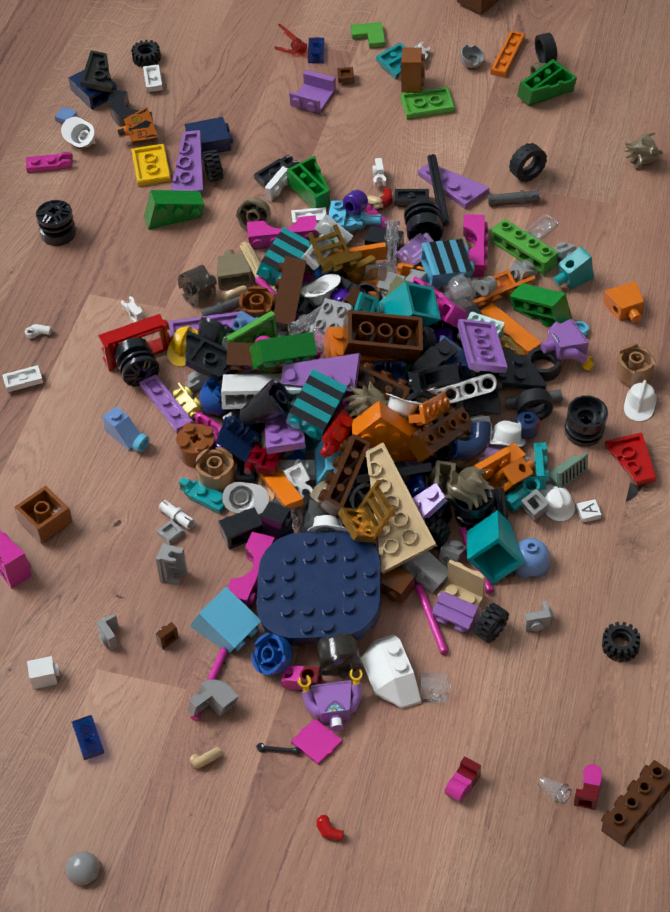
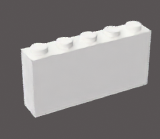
[221,373,303,409]

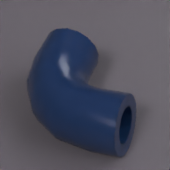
[451,421,492,460]

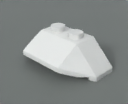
[361,634,421,709]

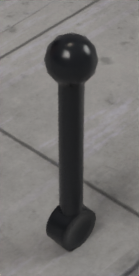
[256,743,301,755]

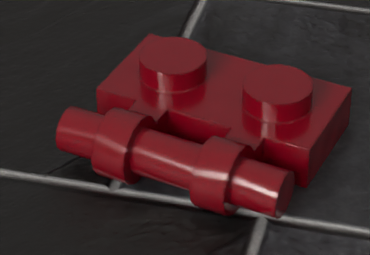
[244,445,285,475]

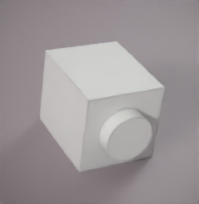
[27,656,60,689]

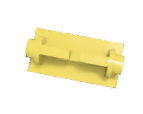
[173,383,205,419]

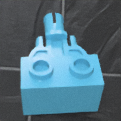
[328,201,382,232]

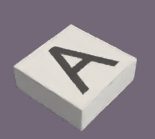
[576,499,602,523]

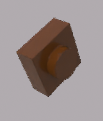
[337,67,354,84]
[155,622,179,650]

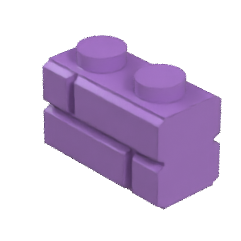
[432,591,482,633]

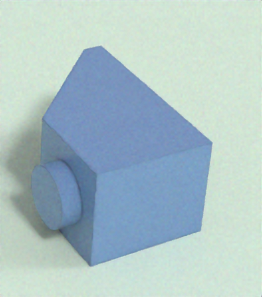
[102,406,140,451]

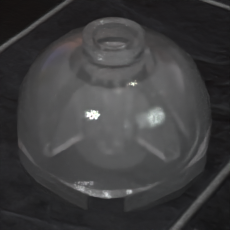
[443,273,476,308]

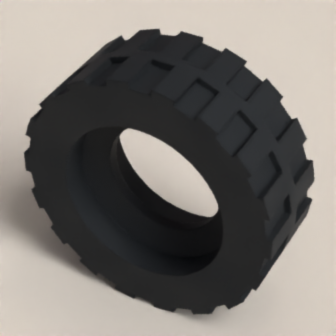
[509,143,547,182]

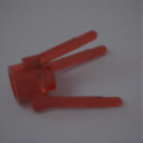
[275,24,307,55]

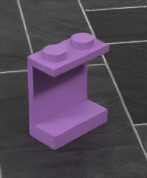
[289,70,336,114]

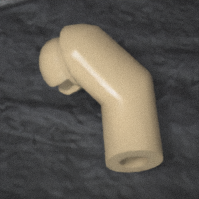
[367,195,383,209]
[221,285,248,301]
[189,747,222,769]

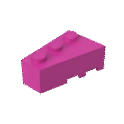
[0,530,32,589]

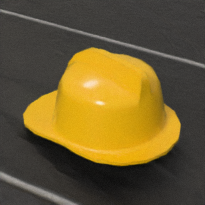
[167,325,198,366]

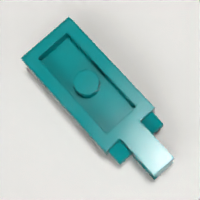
[534,442,549,490]
[178,477,225,514]

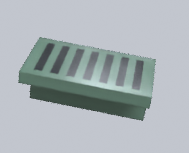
[549,452,588,488]

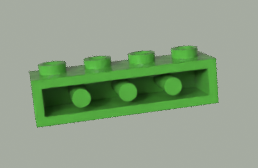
[490,219,558,276]

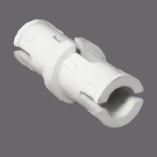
[158,500,195,530]

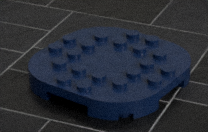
[257,531,381,646]

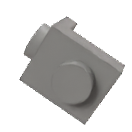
[554,242,577,260]
[510,260,539,282]
[438,540,467,568]
[524,601,554,632]
[96,614,119,651]

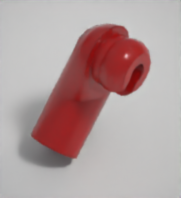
[380,188,393,207]
[316,815,344,841]

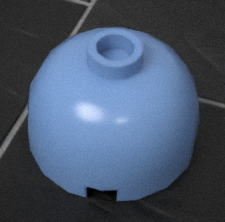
[514,538,551,579]

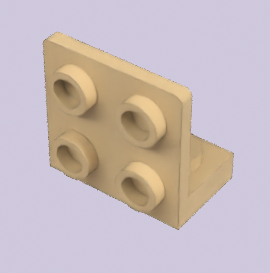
[437,560,485,607]

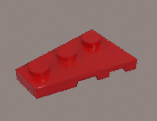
[604,432,656,486]

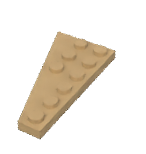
[366,443,437,574]

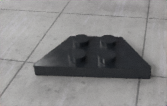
[185,330,245,381]
[477,353,547,390]
[356,460,432,483]

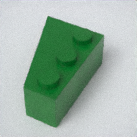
[517,59,577,105]
[287,155,330,208]
[144,190,205,230]
[510,283,572,327]
[249,332,317,369]

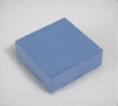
[55,107,78,123]

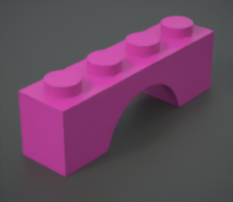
[463,214,488,277]
[247,215,318,249]
[411,276,469,328]
[227,532,275,609]

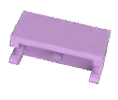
[395,233,434,266]

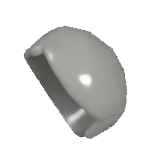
[460,44,485,68]
[66,851,101,886]

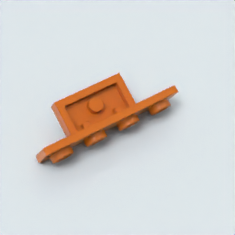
[469,269,536,309]
[408,392,450,426]
[473,443,525,481]

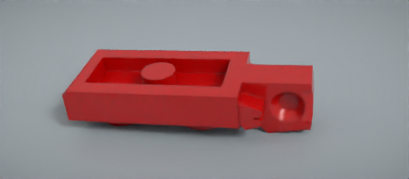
[319,408,354,459]

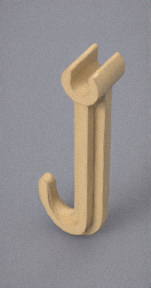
[239,242,278,294]

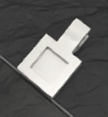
[372,158,386,187]
[121,296,145,322]

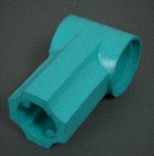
[505,477,540,512]

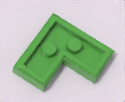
[350,22,385,48]

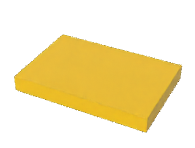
[131,144,171,187]

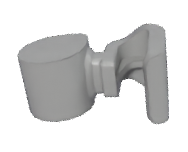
[462,276,498,301]

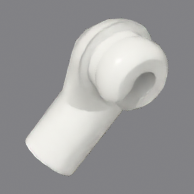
[25,324,52,338]

